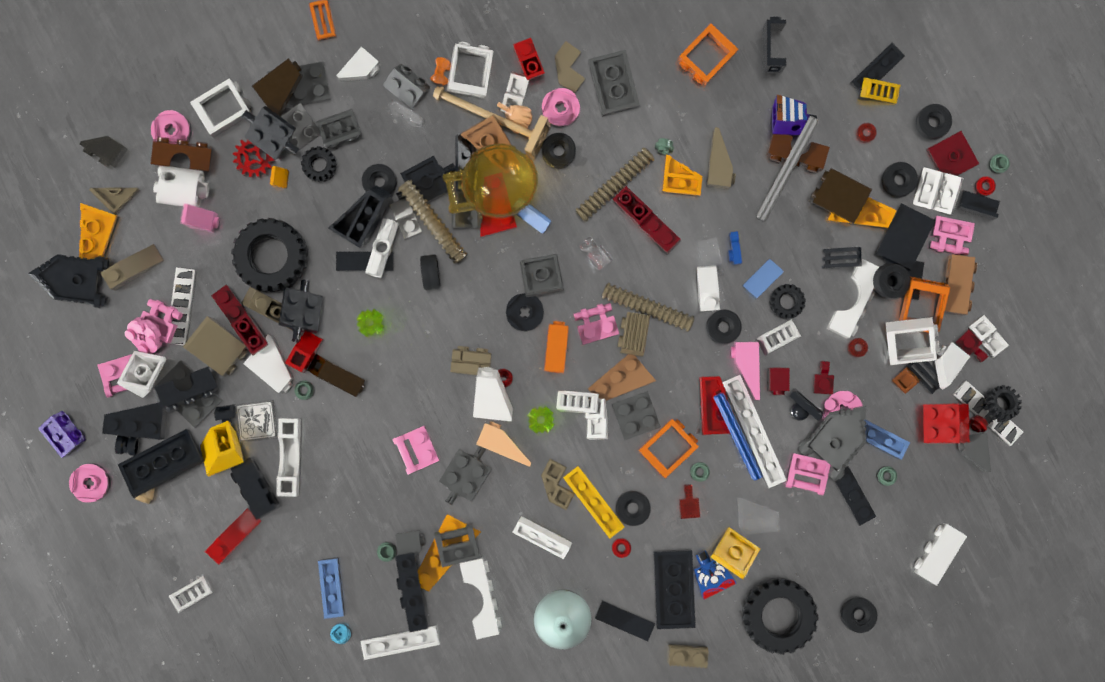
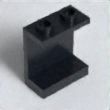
[763,17,786,73]

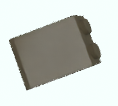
[183,316,248,377]

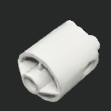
[154,165,209,207]

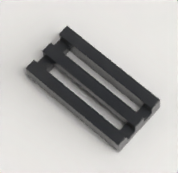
[824,247,862,268]
[905,361,940,394]

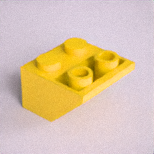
[200,421,244,477]

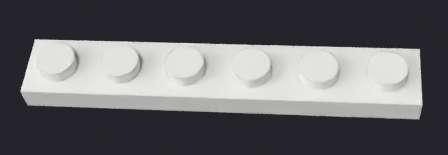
[722,375,787,488]

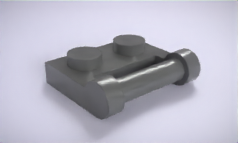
[434,524,480,568]

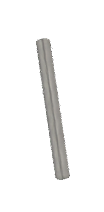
[757,116,819,221]

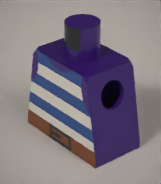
[772,95,817,135]

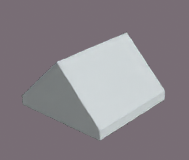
[117,351,166,398]

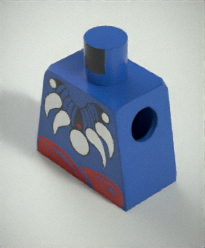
[693,550,737,600]

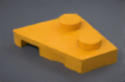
[662,155,703,196]

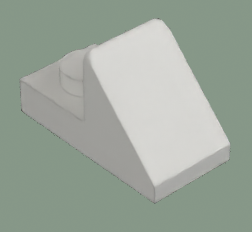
[390,198,422,240]

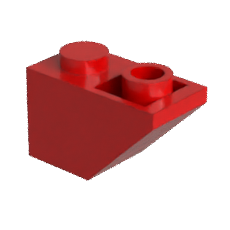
[513,38,545,80]
[285,332,323,373]

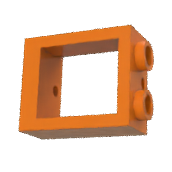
[678,23,739,86]
[899,276,950,333]
[545,321,568,373]
[638,419,699,478]

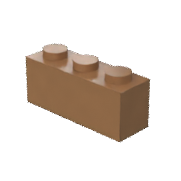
[944,254,977,316]

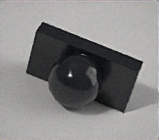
[789,388,823,421]

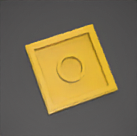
[711,527,761,579]

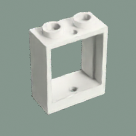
[447,42,493,98]
[190,78,252,137]
[886,317,940,365]

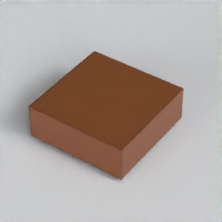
[892,367,920,394]

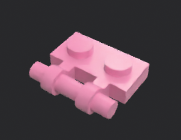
[930,216,975,256]
[141,299,183,343]
[574,303,619,345]

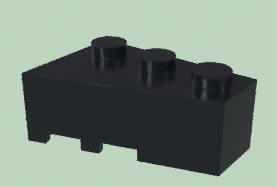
[328,186,393,248]
[102,403,167,440]
[230,457,282,520]

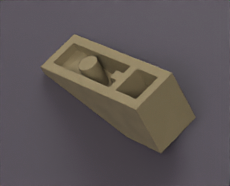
[706,127,736,189]
[101,244,164,291]

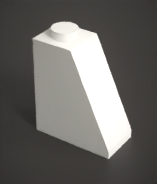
[244,334,294,394]
[473,367,513,421]

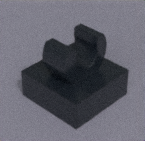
[214,404,236,424]

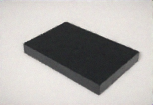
[876,203,936,271]

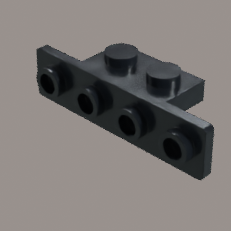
[395,552,428,632]

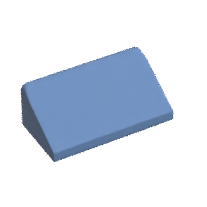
[513,198,551,234]
[742,259,784,299]

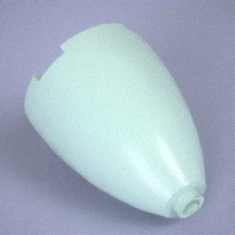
[534,590,591,649]

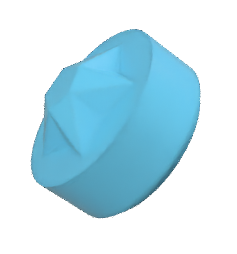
[330,624,351,644]

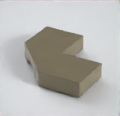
[555,41,585,94]
[541,459,575,510]

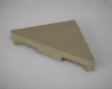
[89,187,140,215]

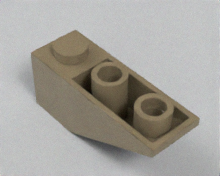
[241,287,293,331]

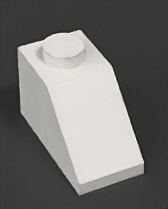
[336,47,380,81]
[697,265,720,311]
[935,342,970,390]

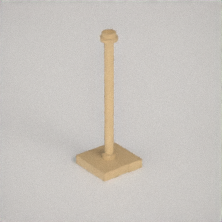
[433,86,552,160]

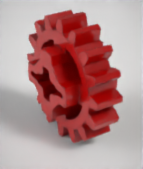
[233,139,275,178]

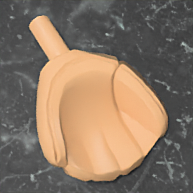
[497,102,532,134]

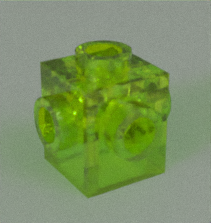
[356,309,385,337]
[527,406,555,434]

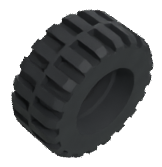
[231,218,308,293]
[742,578,819,654]

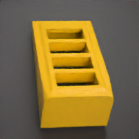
[860,78,900,104]

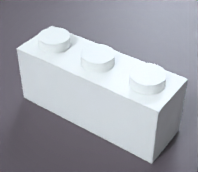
[914,523,967,586]

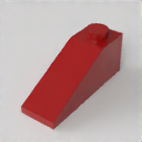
[205,508,261,565]

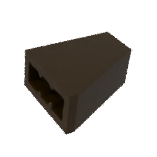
[252,58,302,116]
[307,354,365,397]

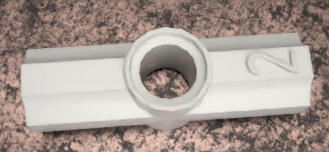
[365,218,399,278]

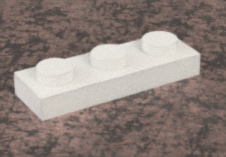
[512,516,572,559]

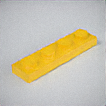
[563,466,625,539]

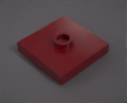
[927,131,979,176]

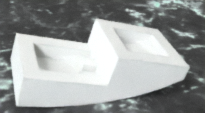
[501,72,529,112]
[969,315,1009,359]
[585,399,608,440]

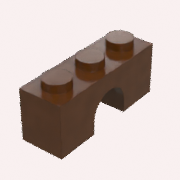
[766,134,830,173]
[151,136,212,172]

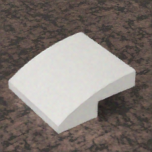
[913,167,964,215]

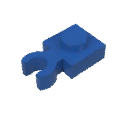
[728,231,742,266]

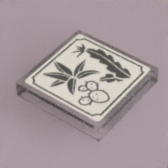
[235,400,278,443]

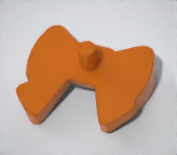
[430,57,451,85]

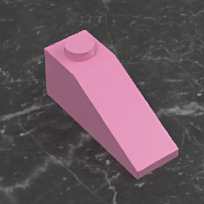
[181,204,219,232]
[731,342,760,400]

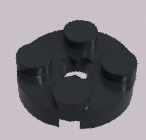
[506,293,544,332]

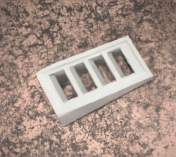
[756,319,801,355]
[556,391,599,413]
[169,576,213,613]

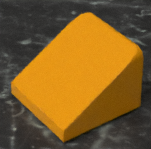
[270,166,289,188]

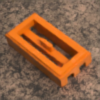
[309,0,337,41]

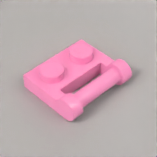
[97,354,132,398]
[392,426,440,474]
[785,453,831,495]

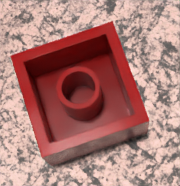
[923,404,970,443]

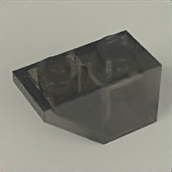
[80,136,128,167]

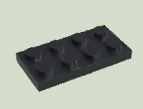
[117,429,203,498]
[653,550,696,629]

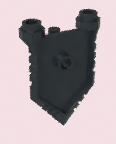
[28,254,110,308]

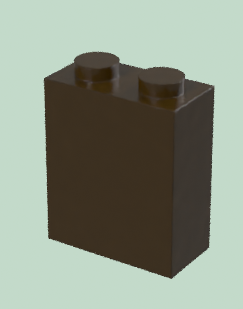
[811,168,872,224]

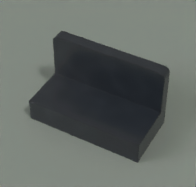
[957,190,1000,220]

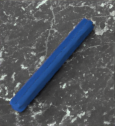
[714,393,763,480]

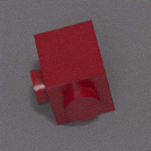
[768,368,790,395]

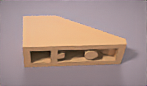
[476,421,531,467]

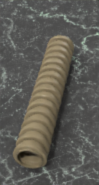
[575,147,655,222]
[398,180,467,263]
[602,282,695,332]

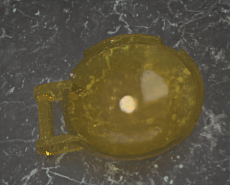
[443,144,538,219]

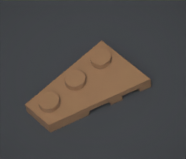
[460,114,523,174]
[588,354,656,401]

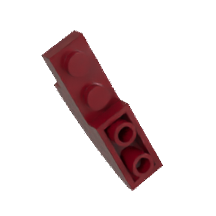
[613,186,681,254]
[211,284,269,356]

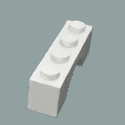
[826,259,879,339]
[277,418,301,497]
[460,557,502,639]

